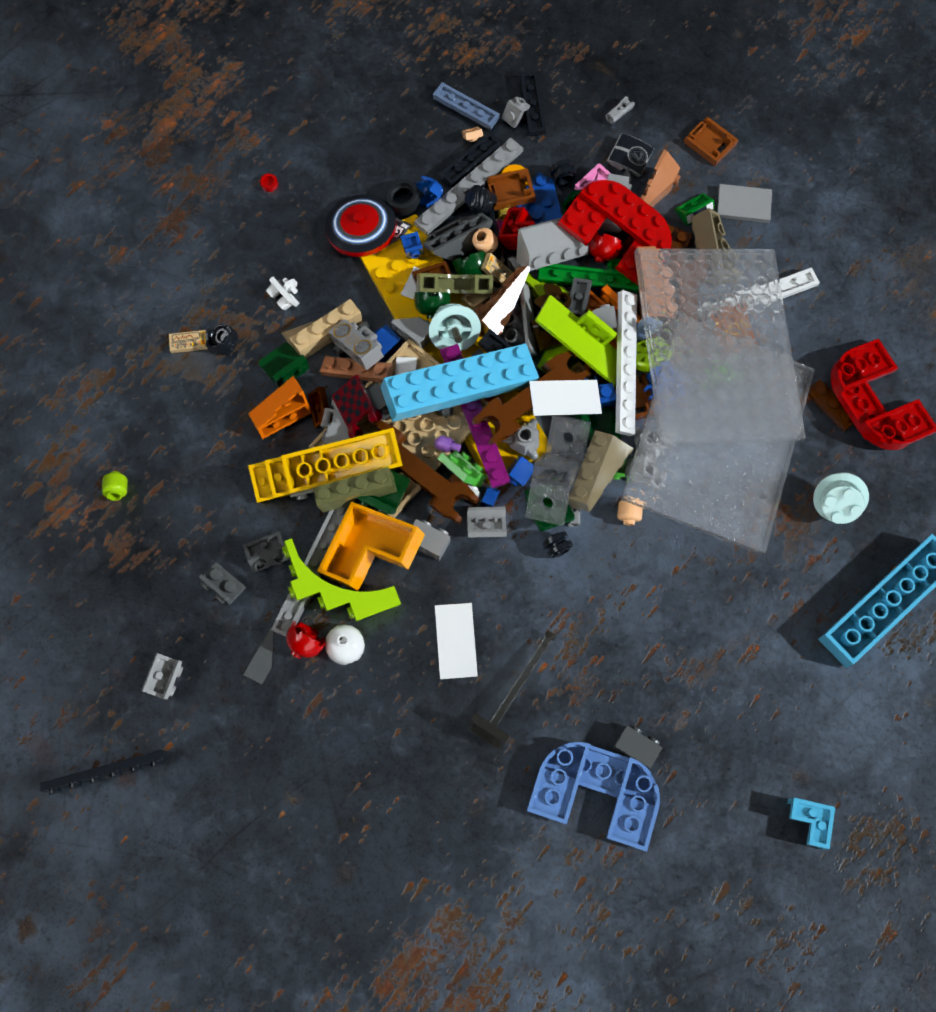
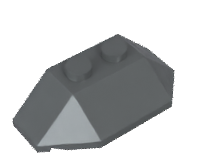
[423,213,493,261]

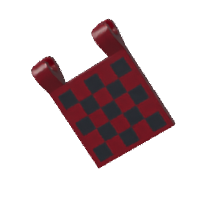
[332,375,383,438]

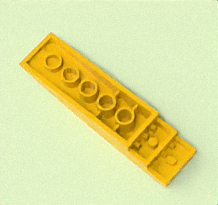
[248,428,403,503]

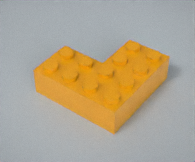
[317,501,425,591]

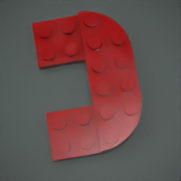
[557,180,672,286]
[830,338,936,450]

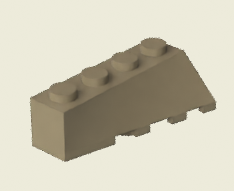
[691,208,741,285]
[569,430,634,512]

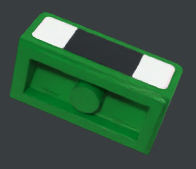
[675,193,715,225]

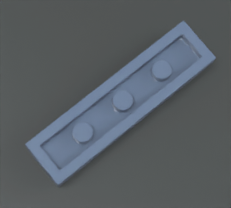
[433,82,500,130]

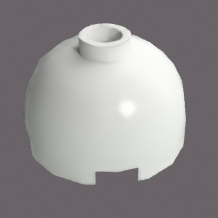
[325,624,365,665]

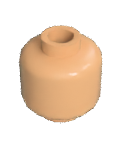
[472,228,498,254]
[617,497,643,526]

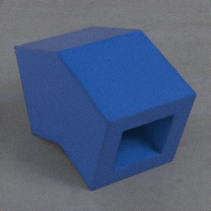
[481,486,501,507]

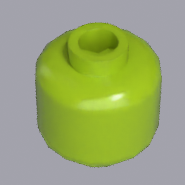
[102,471,128,501]

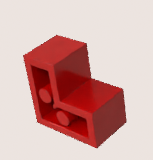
[498,207,535,250]

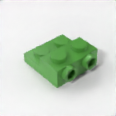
[437,451,487,488]

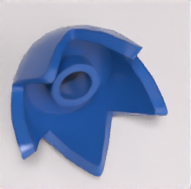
[415,176,443,208]

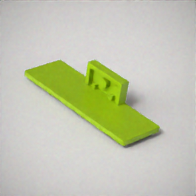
[535,295,617,388]

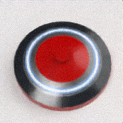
[325,194,397,257]

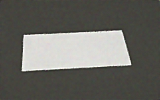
[529,380,602,416]
[435,603,478,679]

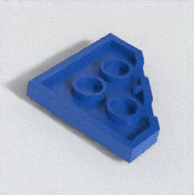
[511,172,562,224]

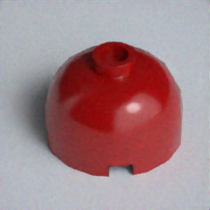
[588,232,624,264]
[286,621,326,659]

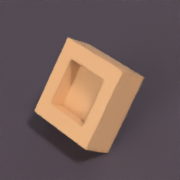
[462,127,483,142]

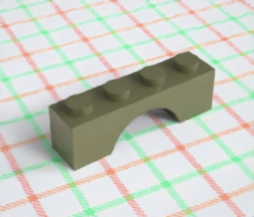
[416,273,493,294]
[313,467,397,513]

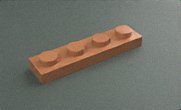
[319,356,394,383]

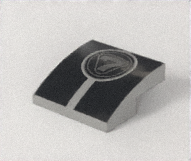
[607,133,654,178]

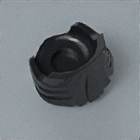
[464,185,497,215]
[204,325,238,355]

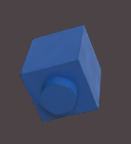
[507,456,537,486]

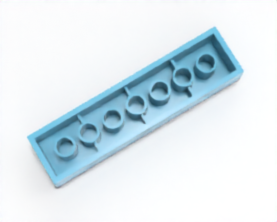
[380,343,539,422]
[818,534,936,669]

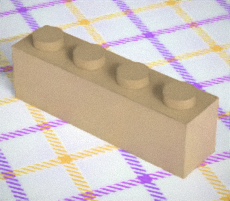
[282,299,362,359]

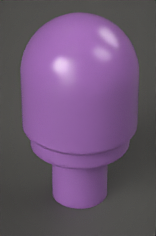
[434,436,461,453]

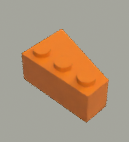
[248,376,312,439]

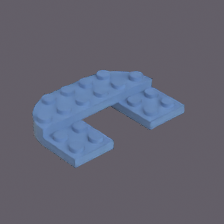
[527,742,660,852]

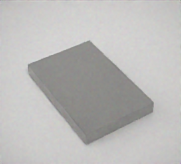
[717,184,772,223]

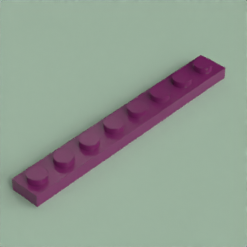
[440,344,510,489]

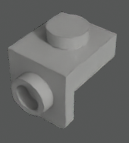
[501,97,530,128]

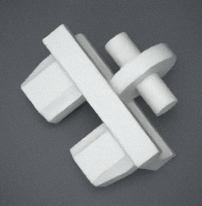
[266,276,299,310]

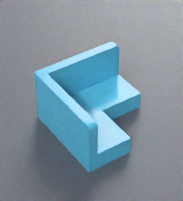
[788,798,835,850]

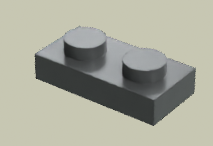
[568,277,592,316]

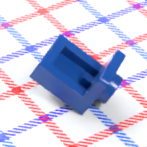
[400,231,424,259]

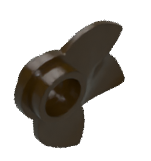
[534,283,571,309]

